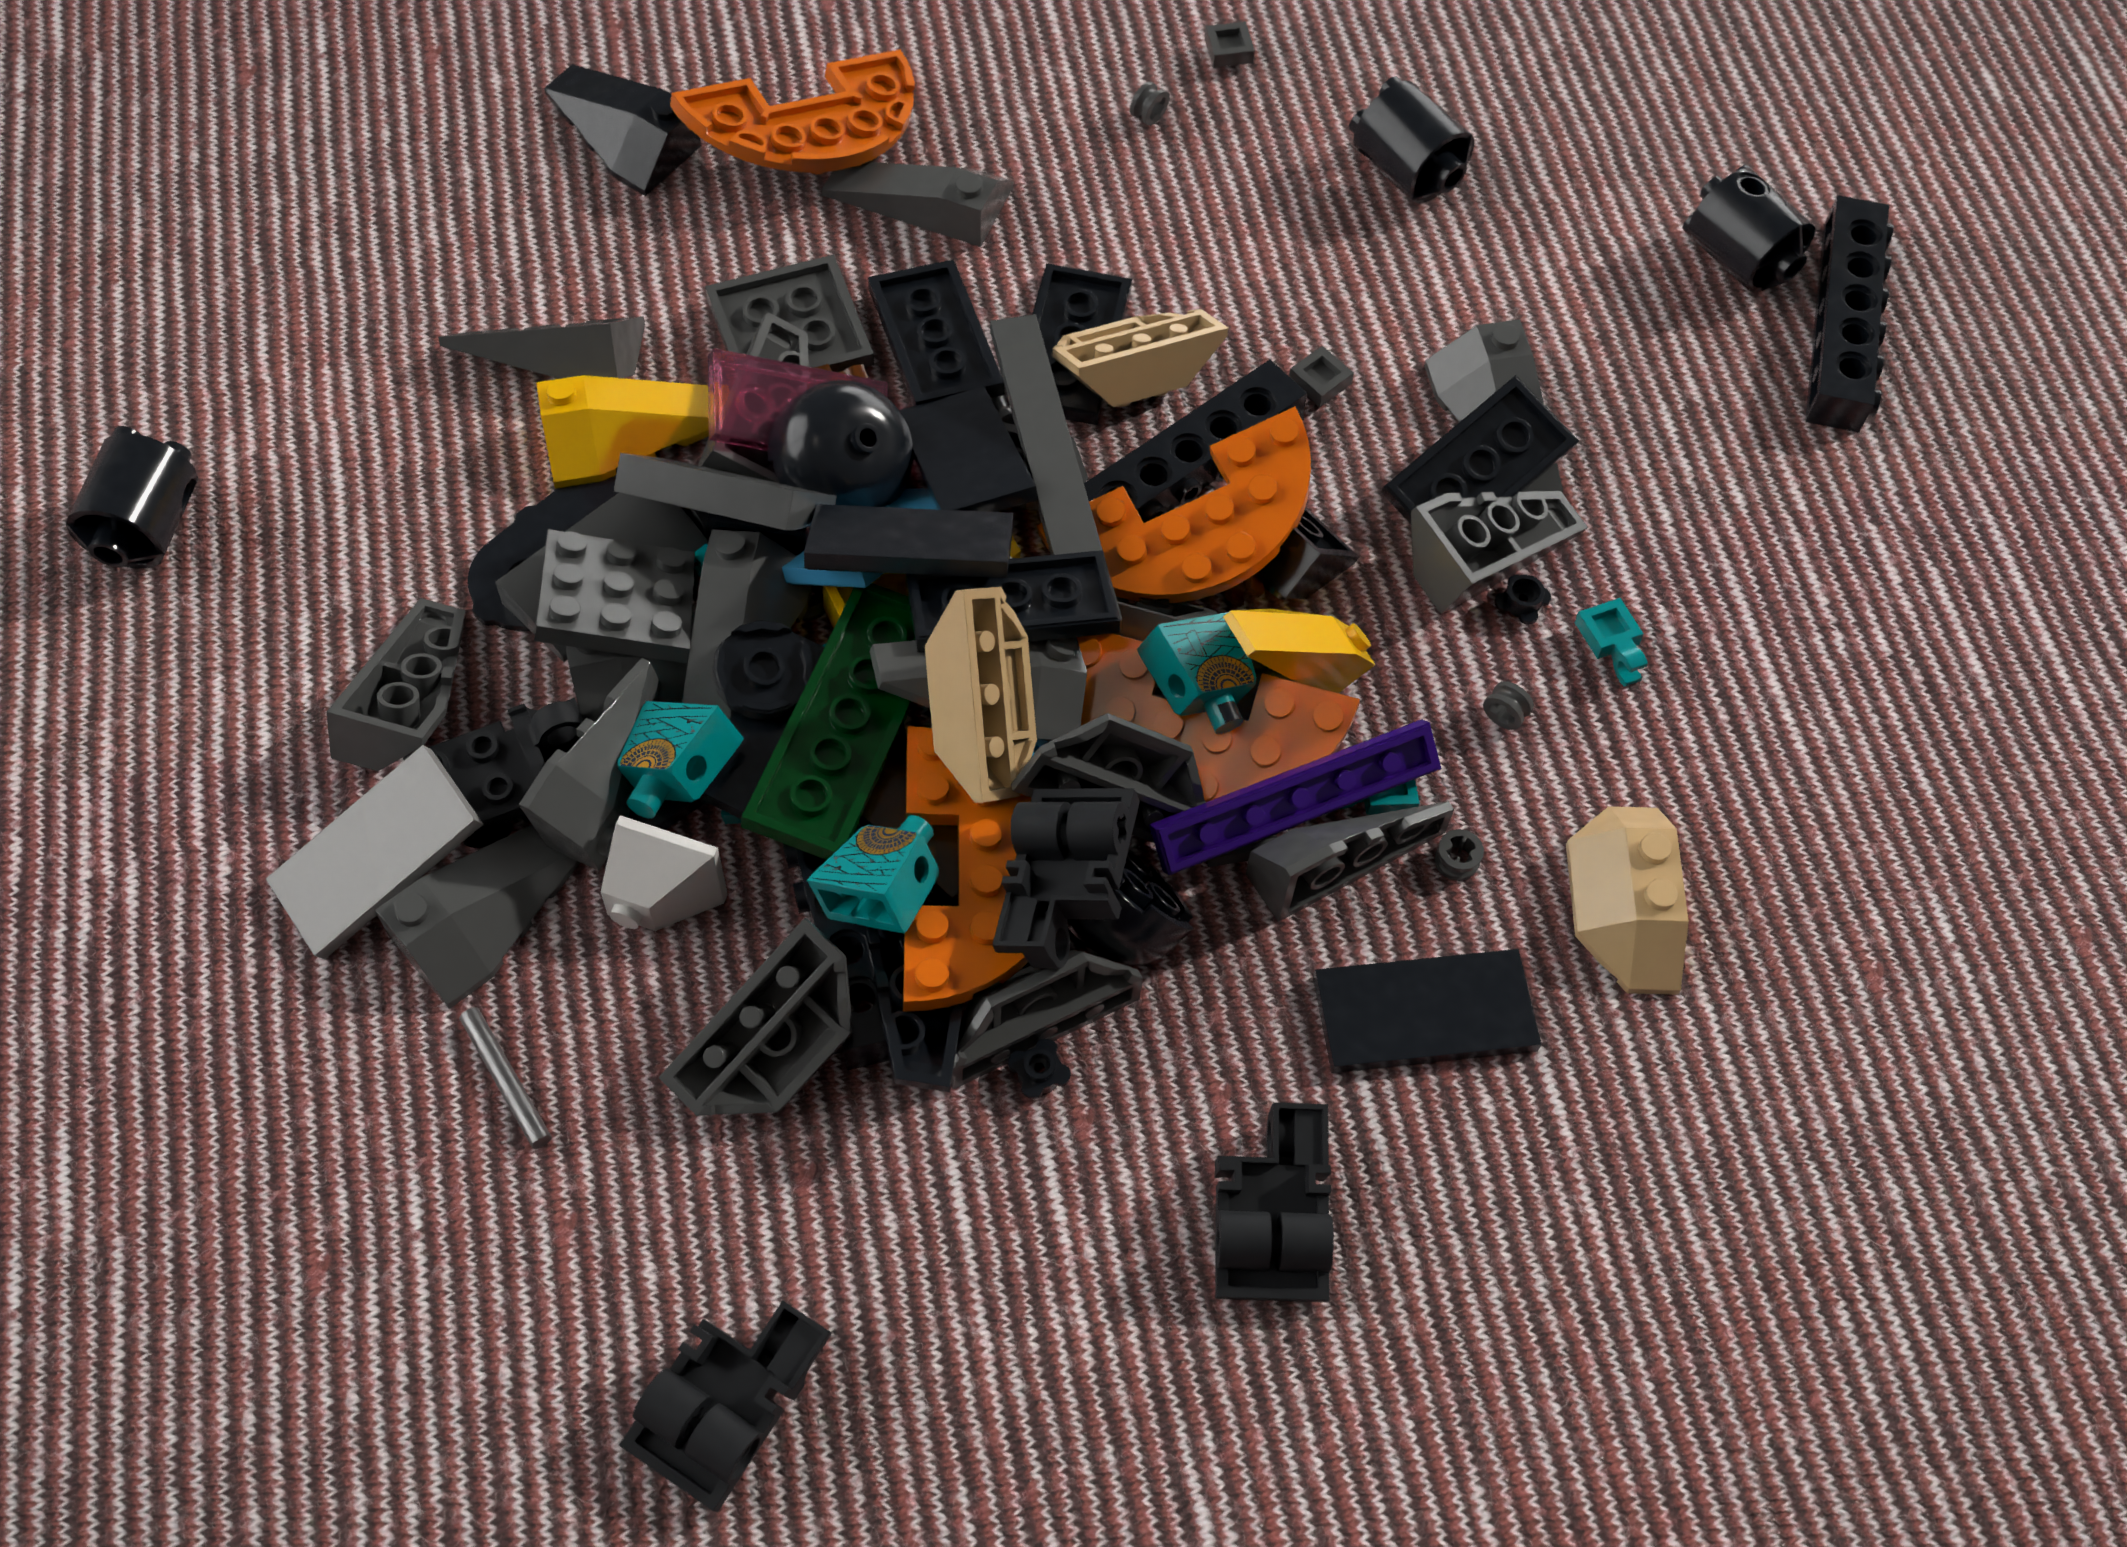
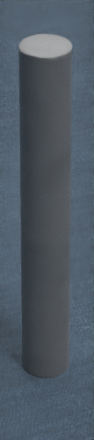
[459,1007,552,1149]

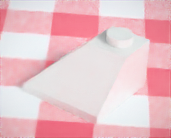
[601,815,728,931]

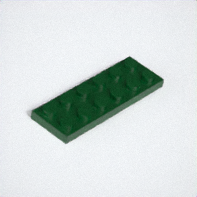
[741,583,915,860]

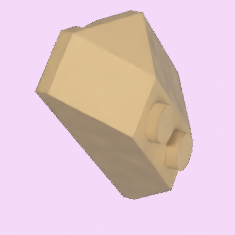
[1052,309,1228,407]
[924,587,1037,803]
[1566,806,1689,995]

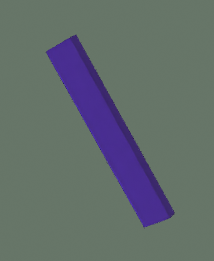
[1149,719,1442,875]

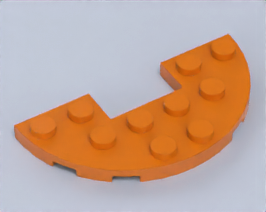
[670,49,915,174]
[1037,407,1311,603]
[1077,634,1360,803]
[903,726,1032,1012]

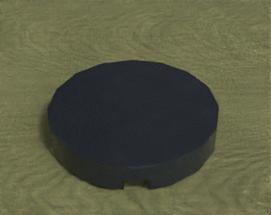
[713,620,815,721]

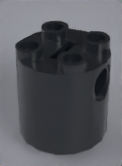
[1349,76,1475,204]
[1682,164,1815,293]
[66,426,198,569]

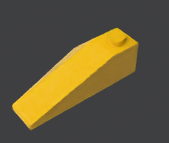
[536,375,728,489]
[1223,609,1375,693]

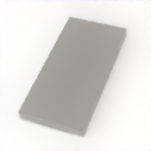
[266,745,483,960]

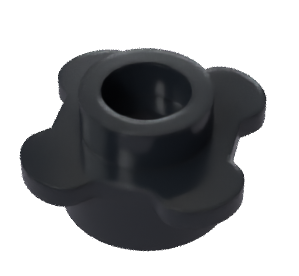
[1495,574,1551,624]
[1008,1039,1071,1099]

